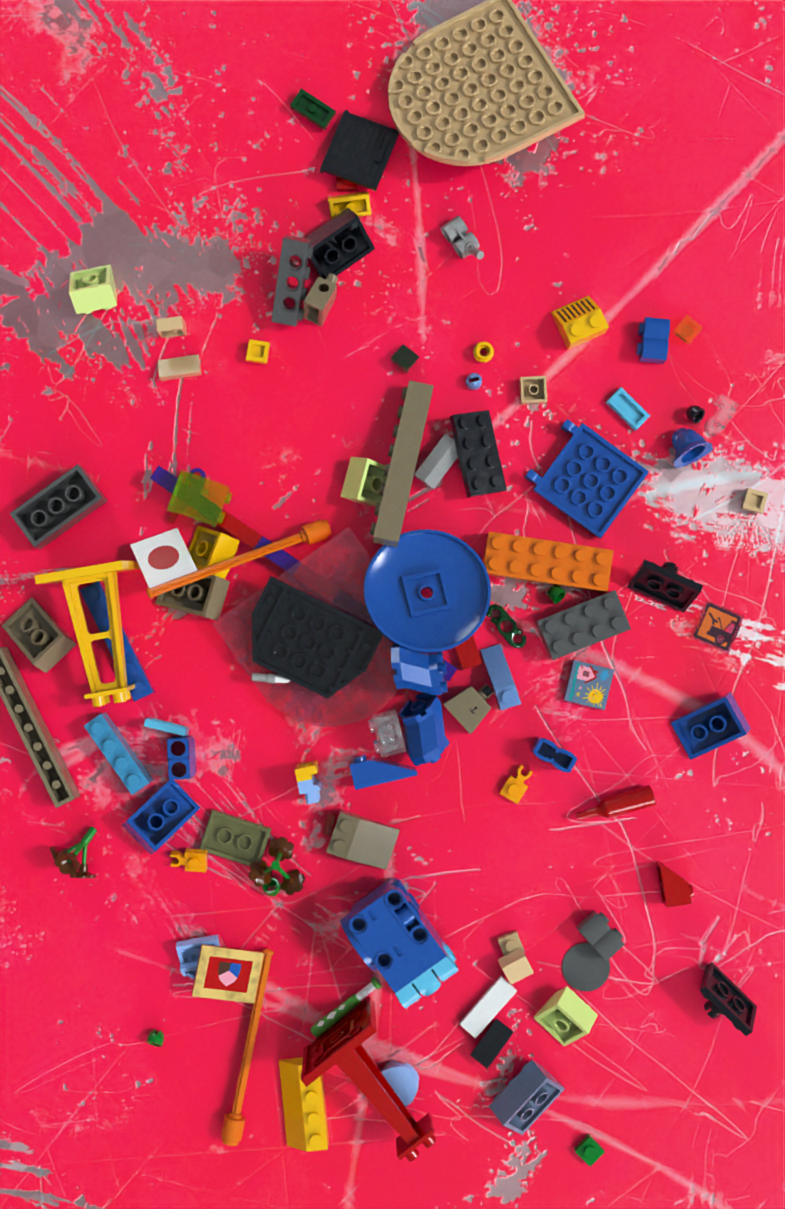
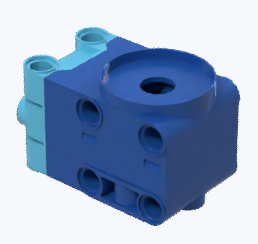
[340,878,459,1009]

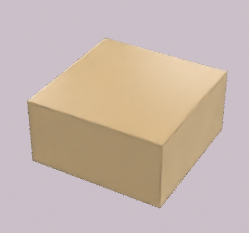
[156,316,187,338]
[519,376,547,405]
[498,947,534,985]

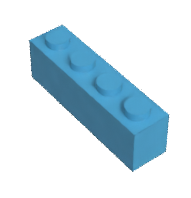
[84,712,154,795]

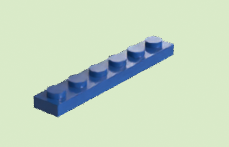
[80,581,154,702]

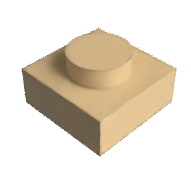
[741,488,768,514]
[497,930,525,956]

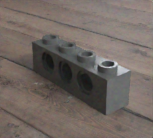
[271,235,314,327]

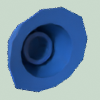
[672,428,713,468]

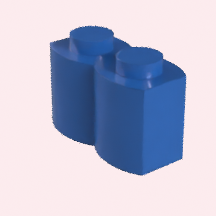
[636,317,670,364]
[531,737,577,773]

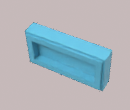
[606,387,650,431]
[144,717,189,736]

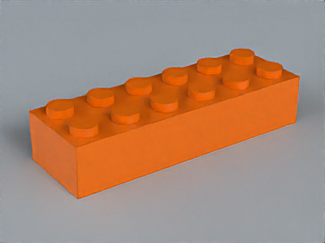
[483,531,614,593]

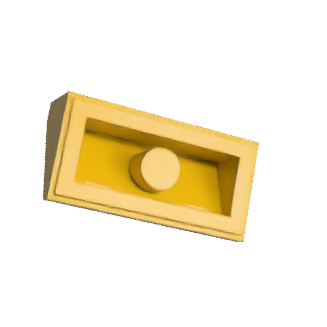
[328,191,372,219]

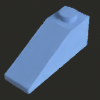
[480,644,521,710]

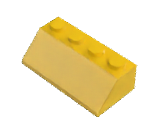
[279,1057,329,1152]

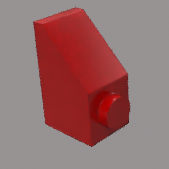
[656,862,694,908]

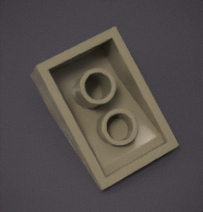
[155,575,230,621]
[2,597,77,673]
[326,809,400,870]

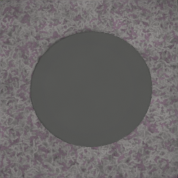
[562,943,610,991]

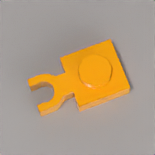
[499,764,533,804]
[170,848,208,873]

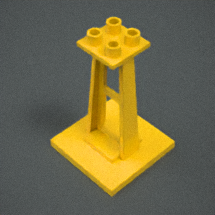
[35,561,139,707]

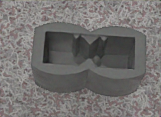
[576,910,625,962]

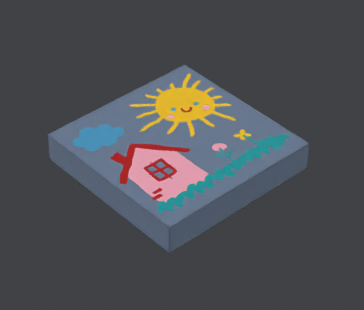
[563,660,614,710]

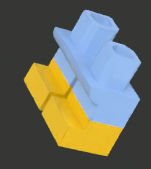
[295,760,322,804]

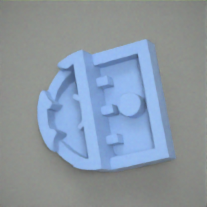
[176,934,221,980]
[380,1060,420,1106]

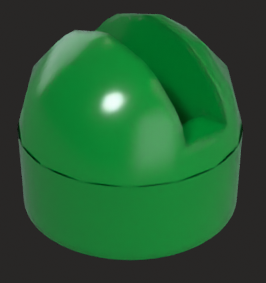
[547,585,566,604]
[262,878,280,897]
[146,1029,164,1047]

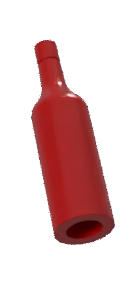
[576,785,656,821]

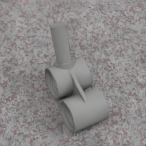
[440,215,484,259]

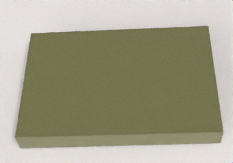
[199,809,272,866]

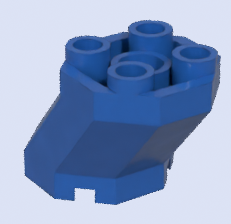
[391,644,448,695]
[398,692,450,766]

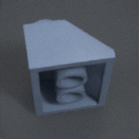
[489,1060,565,1135]

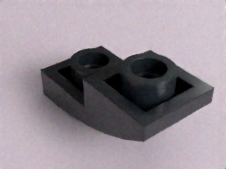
[470,1019,513,1069]

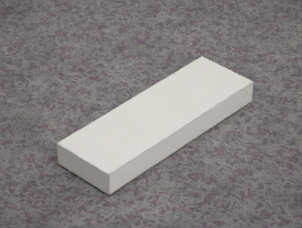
[459,975,517,1038]

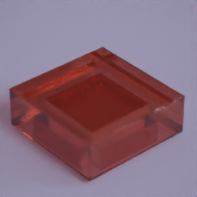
[323,811,336,836]

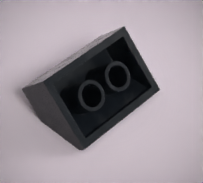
[305,208,375,279]

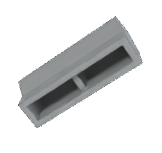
[414,434,458,489]

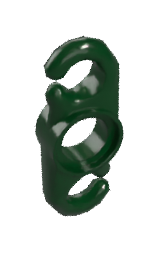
[486,604,527,648]

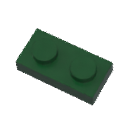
[290,88,336,131]

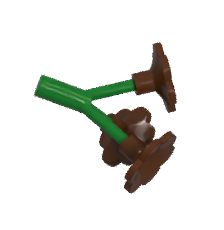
[50,826,97,878]
[249,837,305,895]

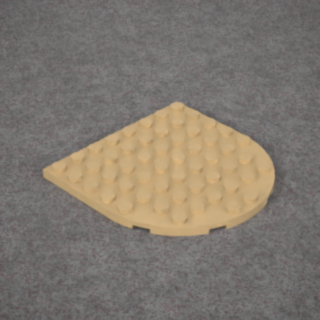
[388,0,585,166]

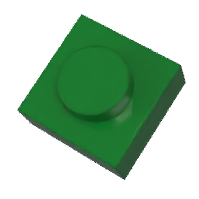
[574,1134,605,1167]

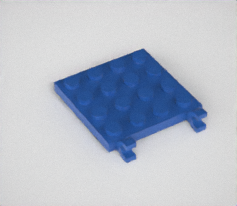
[524,419,649,539]

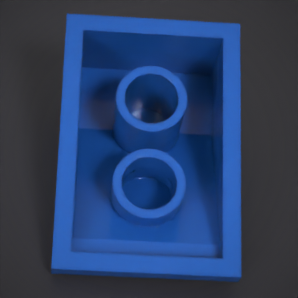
[671,692,751,760]
[349,754,418,790]
[122,780,200,855]

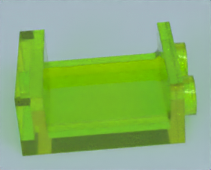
[167,469,233,528]

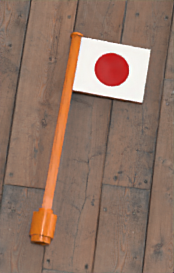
[130,519,332,599]

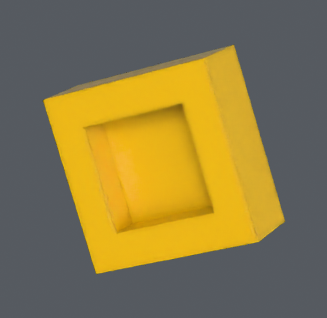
[246,339,270,364]

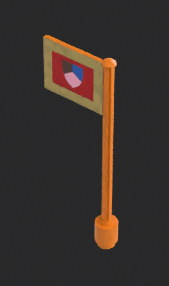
[192,944,274,1146]

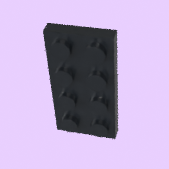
[449,410,507,498]

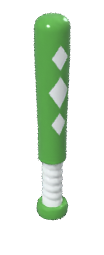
[310,977,382,1038]

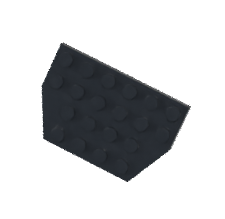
[252,576,383,699]

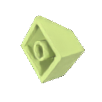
[69,264,117,314]
[340,457,387,507]
[534,986,598,1047]

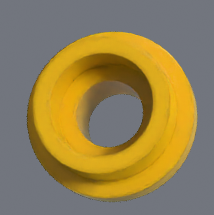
[473,342,494,363]

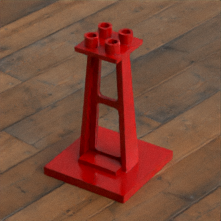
[301,997,436,1162]

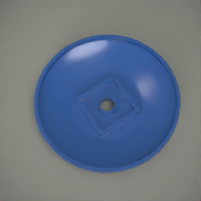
[364,529,491,653]

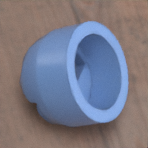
[465,373,482,390]

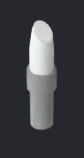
[252,673,291,684]

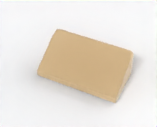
[158,354,202,381]

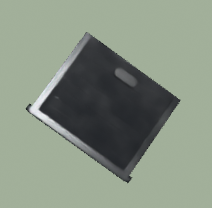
[319,110,400,191]

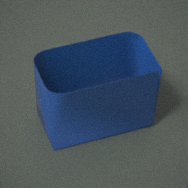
[167,735,196,780]

